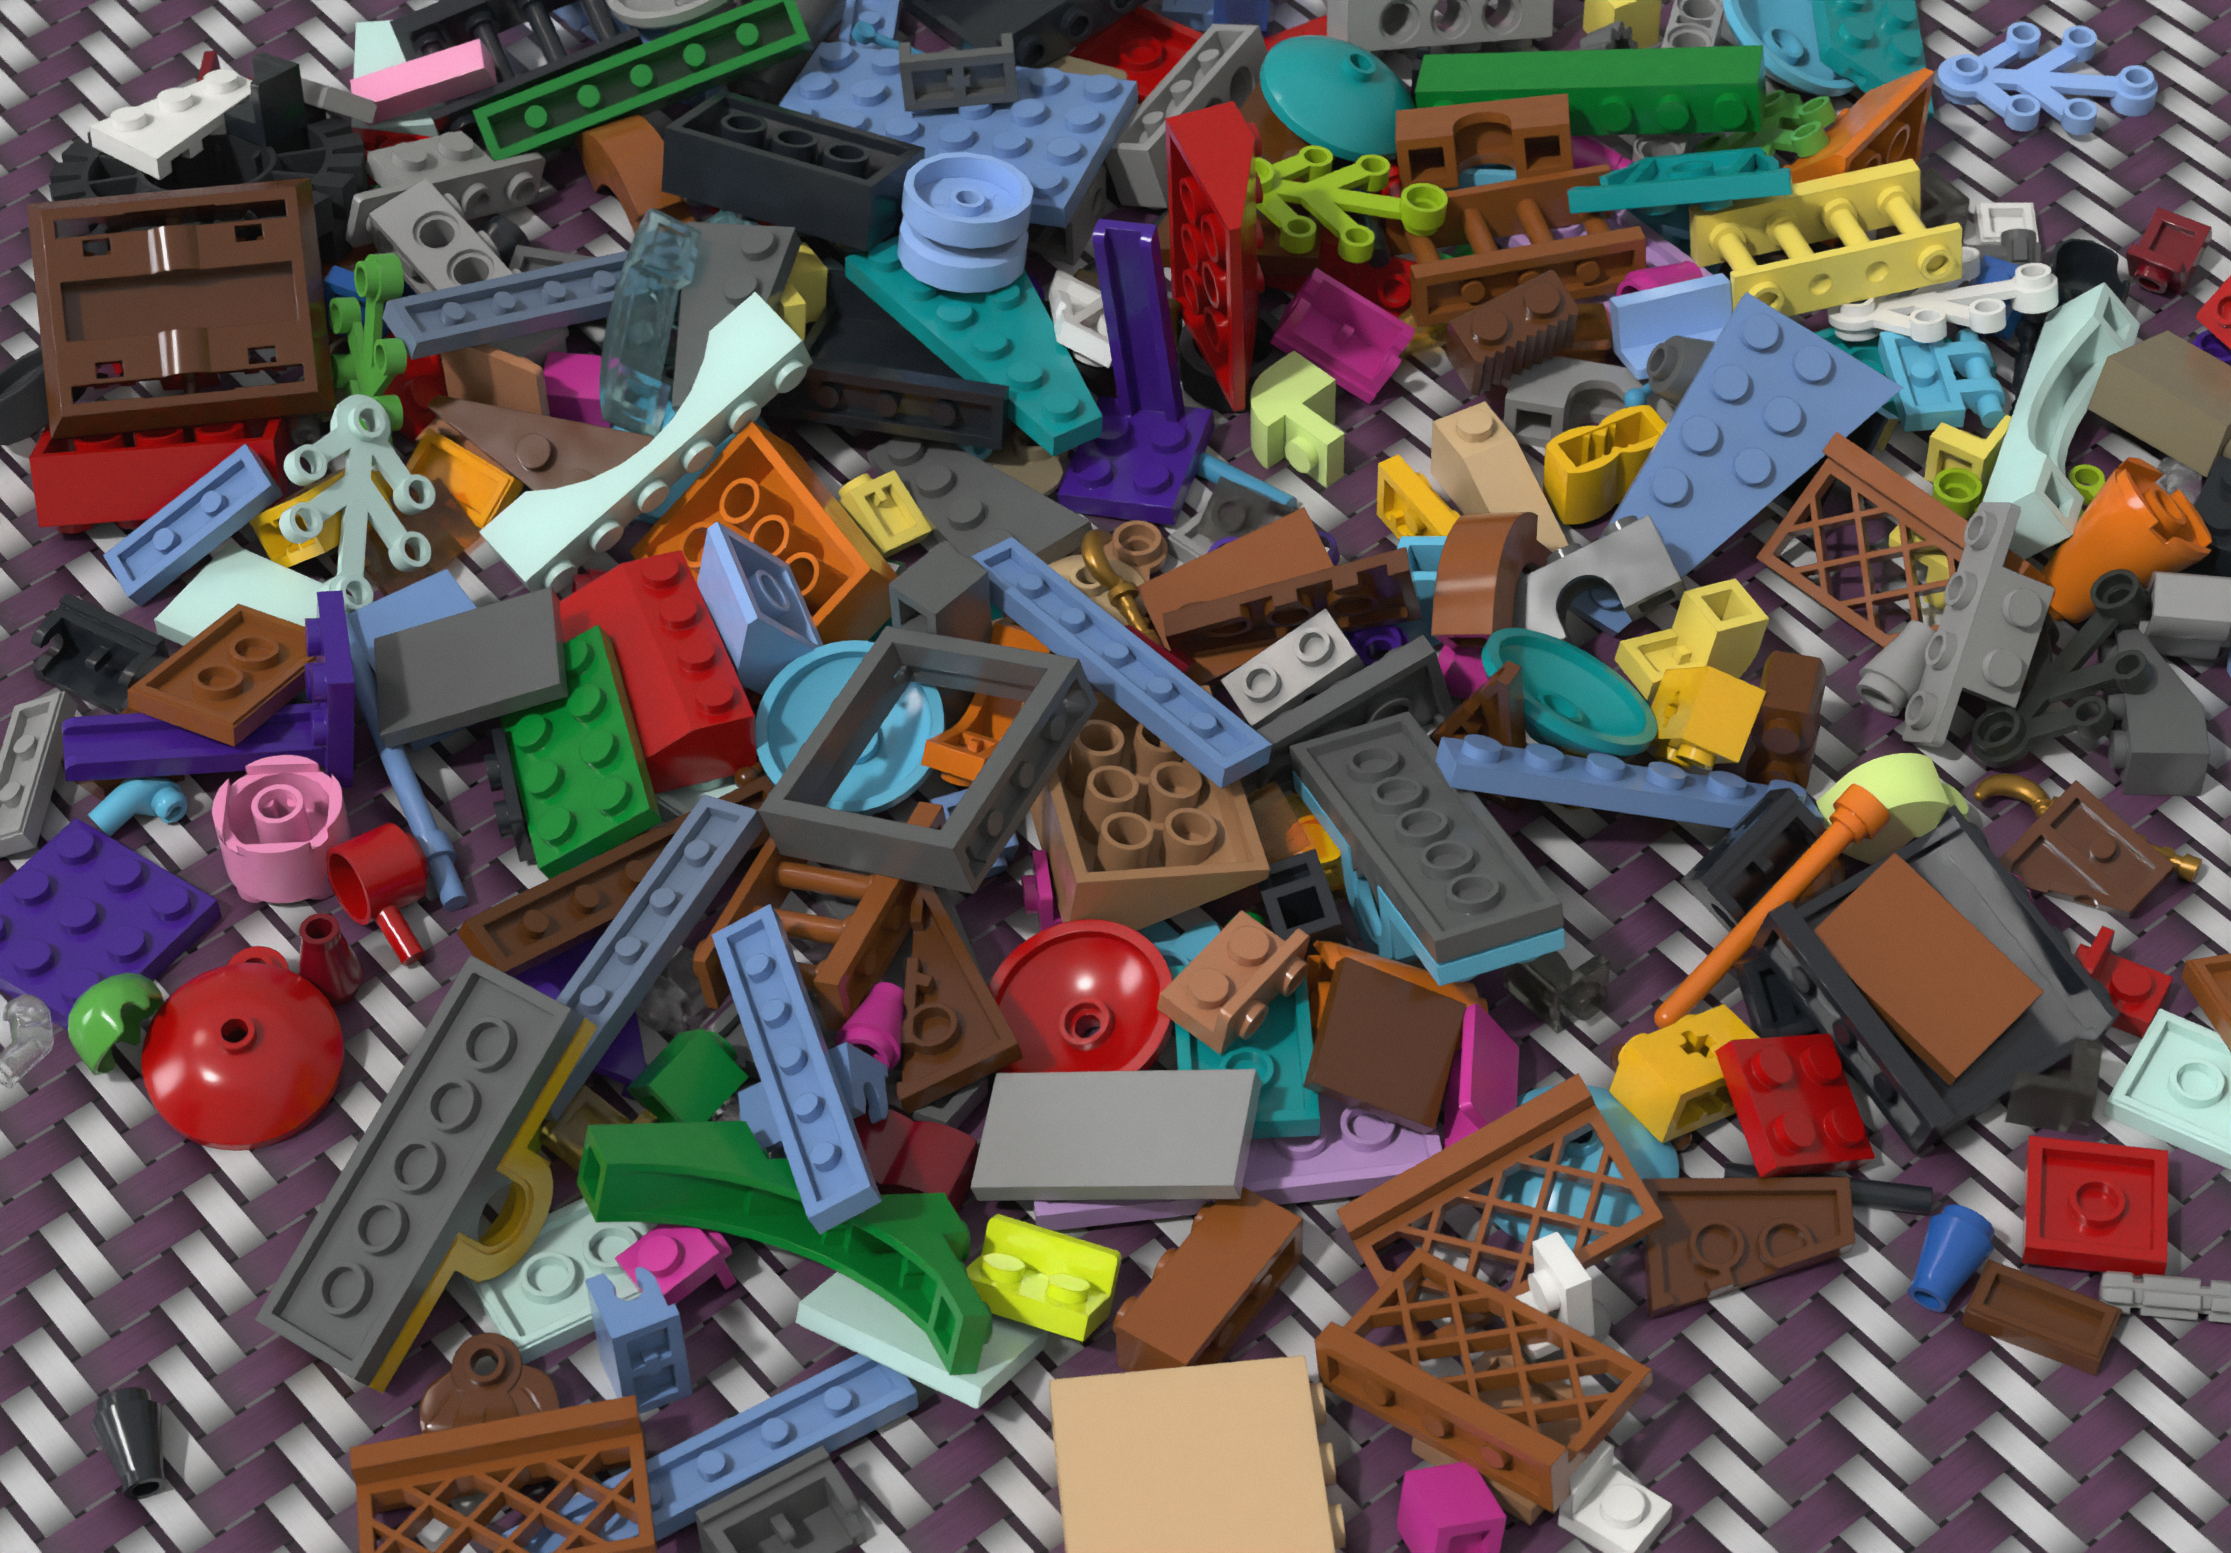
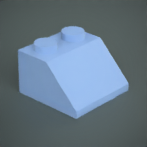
[697,522,823,696]

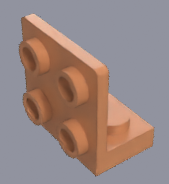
[415,344,550,489]

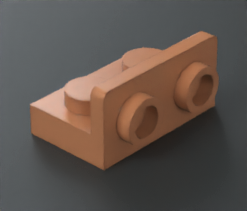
[1157,910,1310,1055]

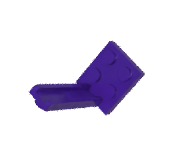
[1057,219,1215,525]
[62,590,354,788]

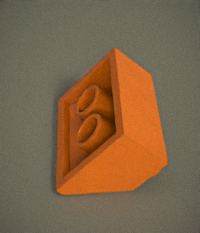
[1783,68,1935,248]

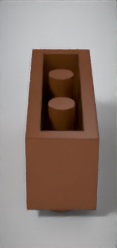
[1113,1186,1303,1372]

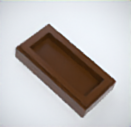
[1962,1259,2123,1376]

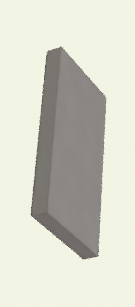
[970,1069,1262,1201]

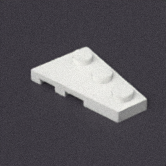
[89,69,252,180]

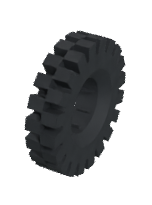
[49,103,369,272]

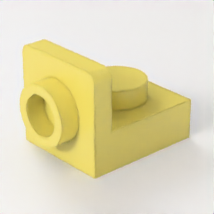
[838,470,932,558]

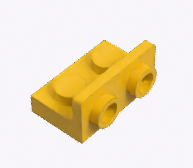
[1377,454,1461,540]

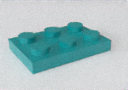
[1171,959,1320,1139]

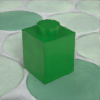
[626,1028,748,1123]

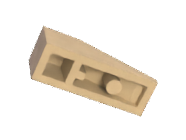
[1431,401,1569,552]

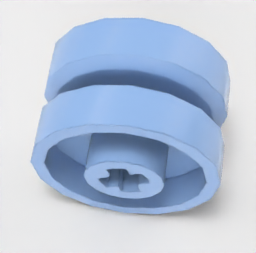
[897,152,1034,293]

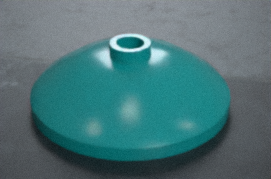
[1259,35,1416,162]
[1482,628,1658,758]

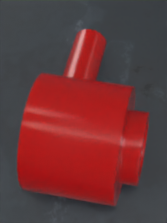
[326,823,429,966]

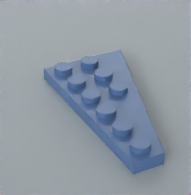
[1568,292,1904,637]

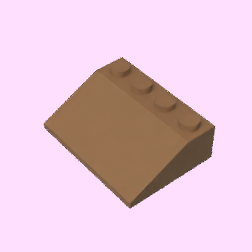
[1020,685,1270,931]

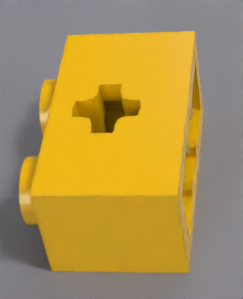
[1650,666,1766,771]
[1609,1004,1760,1144]

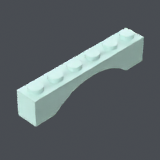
[1982,282,2140,560]
[479,292,813,593]

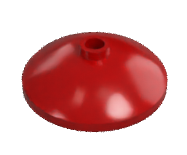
[988,919,1175,1073]
[141,963,345,1151]

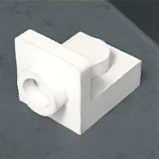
[1502,1231,1595,1360]
[1558,1440,1673,1553]

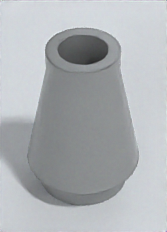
[1856,620,1935,716]

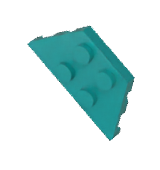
[1811,0,1934,124]
[1567,147,1794,215]

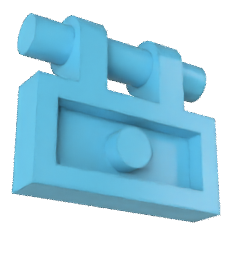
[1878,328,2006,432]

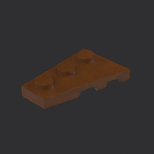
[1640,1177,1856,1320]

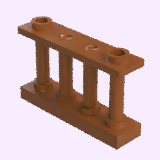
[1383,164,1646,327]
[693,801,946,1031]

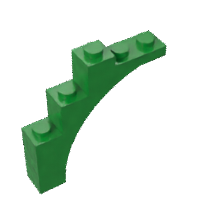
[577,1121,993,1375]

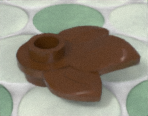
[419,1333,561,1434]

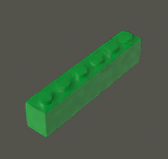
[473,0,814,161]
[1415,45,1766,136]

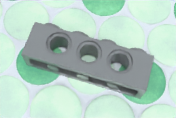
[1327,0,1553,58]
[1105,24,1268,210]
[369,178,569,369]

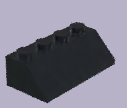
[662,90,925,252]

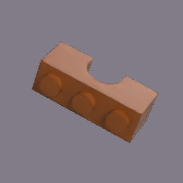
[1395,93,1574,193]

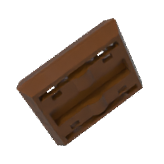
[27,178,336,441]

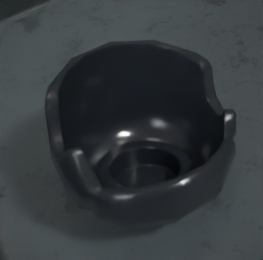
[2046,238,2131,311]

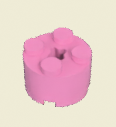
[212,755,352,903]

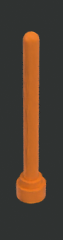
[1654,784,1891,1029]

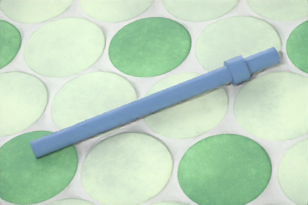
[345,610,468,911]

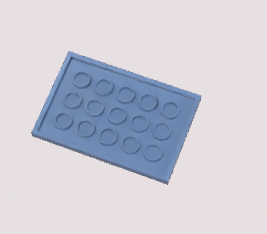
[779,42,1138,228]

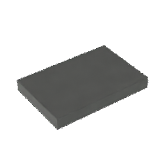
[374,587,568,749]

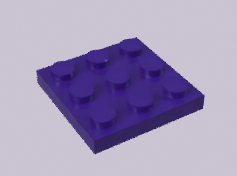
[0,817,222,1031]

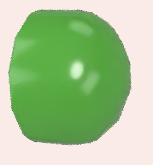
[68,973,164,1075]

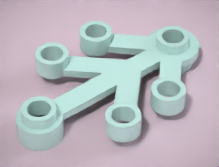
[279,394,435,614]

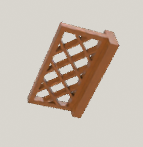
[1756,432,2047,648]
[1336,1073,1666,1362]
[1314,1248,1652,1513]
[350,1395,658,1553]

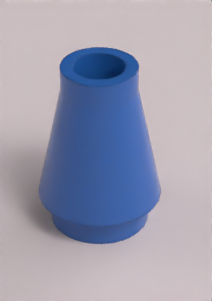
[1908,1204,1995,1312]

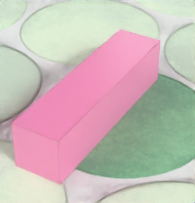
[350,39,497,126]

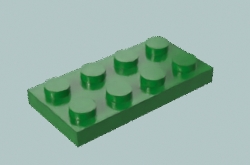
[499,625,662,879]

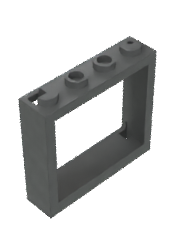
[758,626,1098,894]

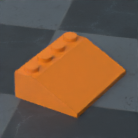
[630,420,898,707]

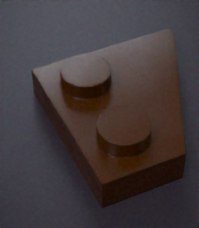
[1998,780,2175,918]

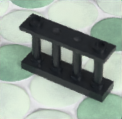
[390,0,643,143]

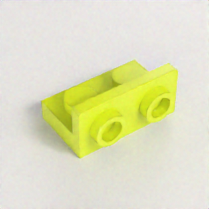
[966,1214,1122,1342]

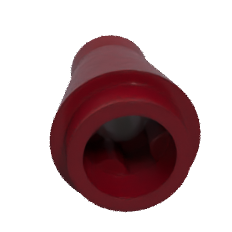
[298,913,363,1007]

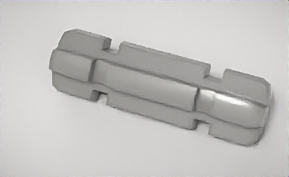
[2099,1271,2231,1323]

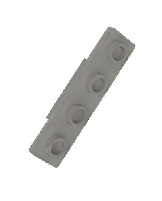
[345,131,545,247]
[1902,502,2055,747]

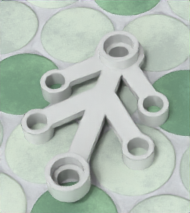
[1827,247,2059,343]

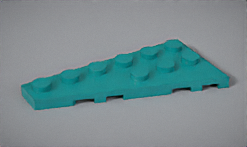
[845,236,1103,457]

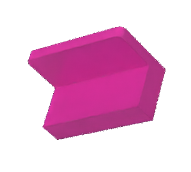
[1442,1003,1519,1150]

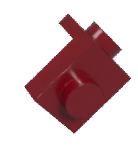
[2126,207,2212,296]

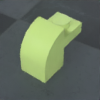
[1250,351,1344,488]
[1816,753,1969,865]

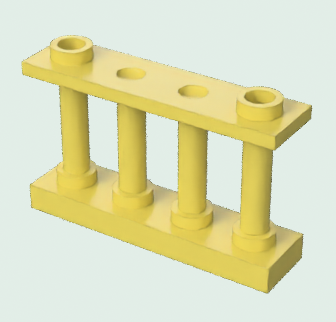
[1689,159,1962,317]

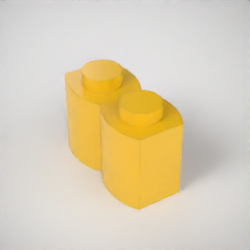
[1543,405,1667,525]

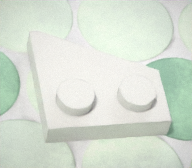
[1048,270,1112,368]

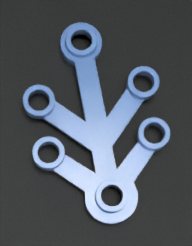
[1937,22,2158,135]

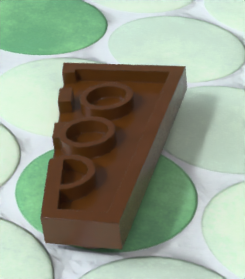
[1163,547,1422,658]

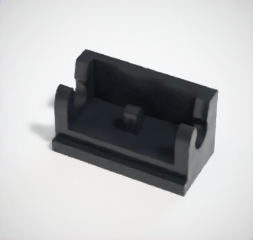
[31,593,169,715]
[1680,788,1826,932]

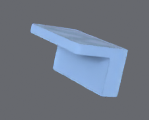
[1610,273,1732,380]

